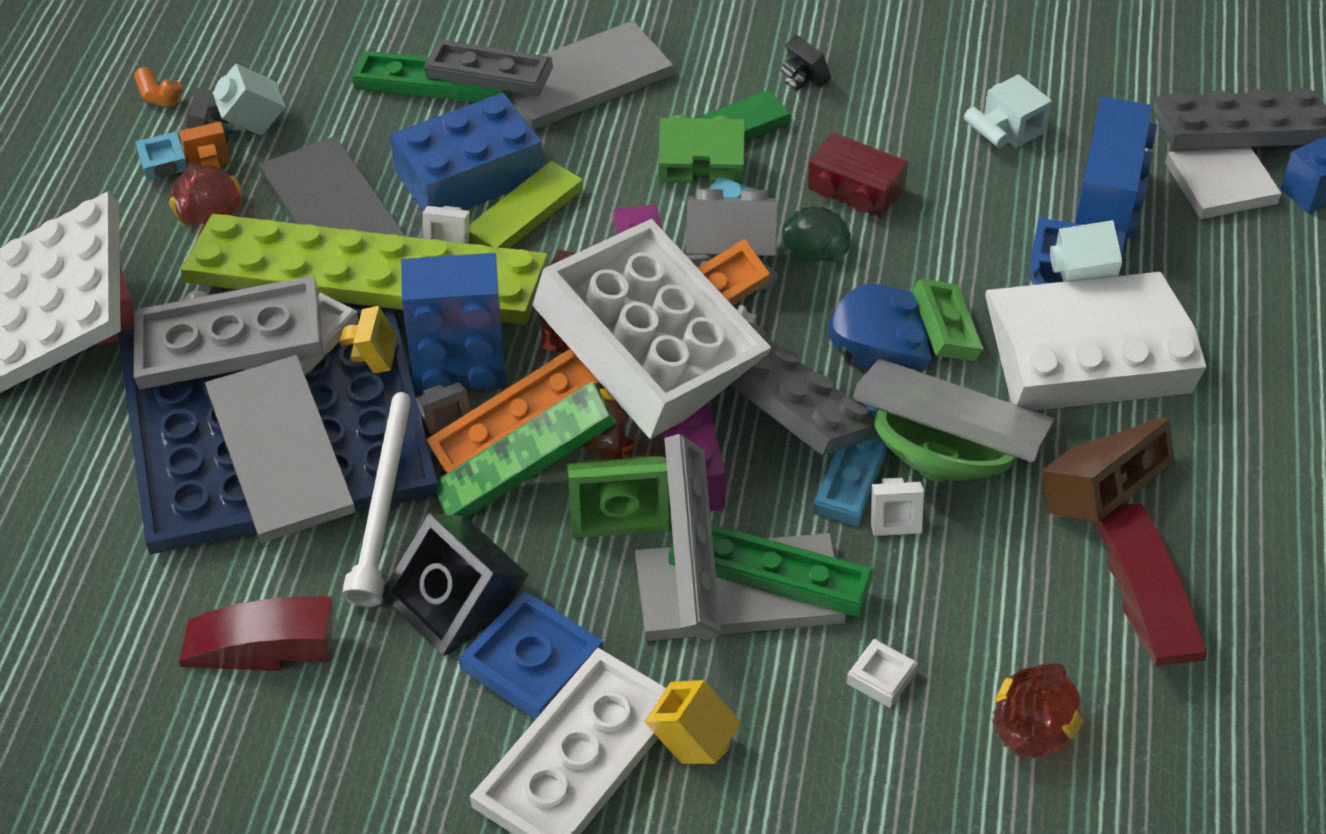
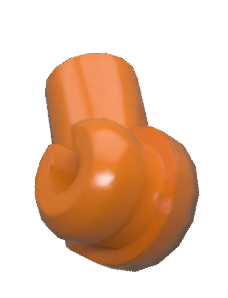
[134,67,183,108]

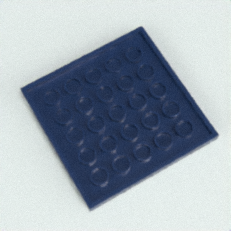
[118,302,438,555]

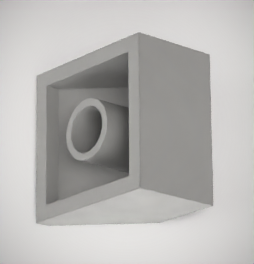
[686,189,777,256]

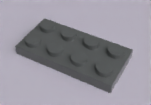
[1153,88,1326,150]
[730,322,877,455]

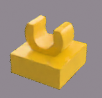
[339,306,399,373]

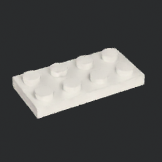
[470,648,666,834]

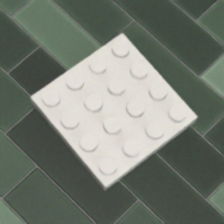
[0,191,121,393]

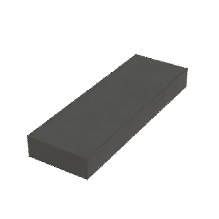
[424,39,553,96]

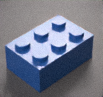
[390,93,543,212]
[1075,96,1157,254]
[401,253,507,394]

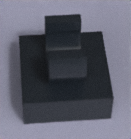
[780,34,832,91]

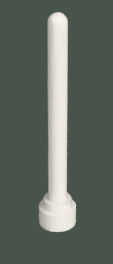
[342,392,411,607]

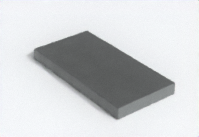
[259,136,406,237]

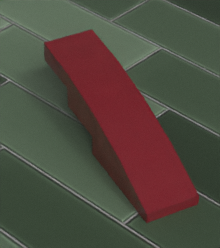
[1093,503,1207,666]

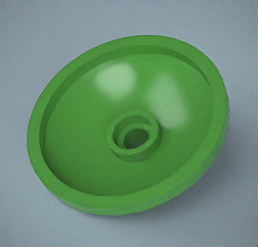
[874,409,1015,482]

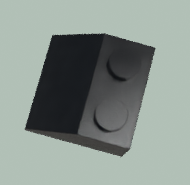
[383,513,529,655]

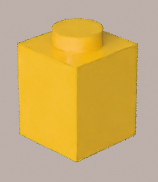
[644,680,741,764]

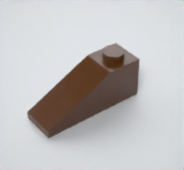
[1042,417,1175,522]

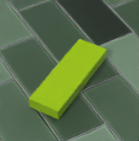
[469,160,583,249]

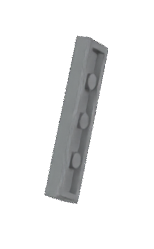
[665,434,721,640]

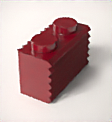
[808,131,908,218]

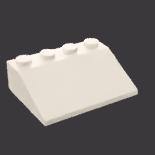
[532,219,771,439]
[985,272,1206,411]

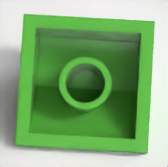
[567,456,669,538]

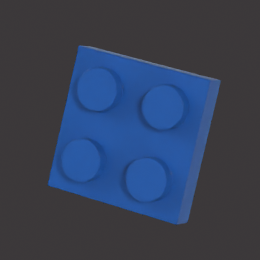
[458,590,604,720]

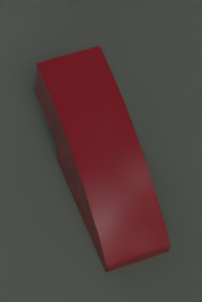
[179,596,337,671]

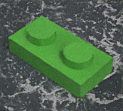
[912,278,983,361]

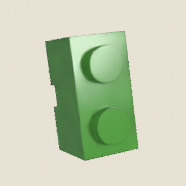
[659,115,744,184]

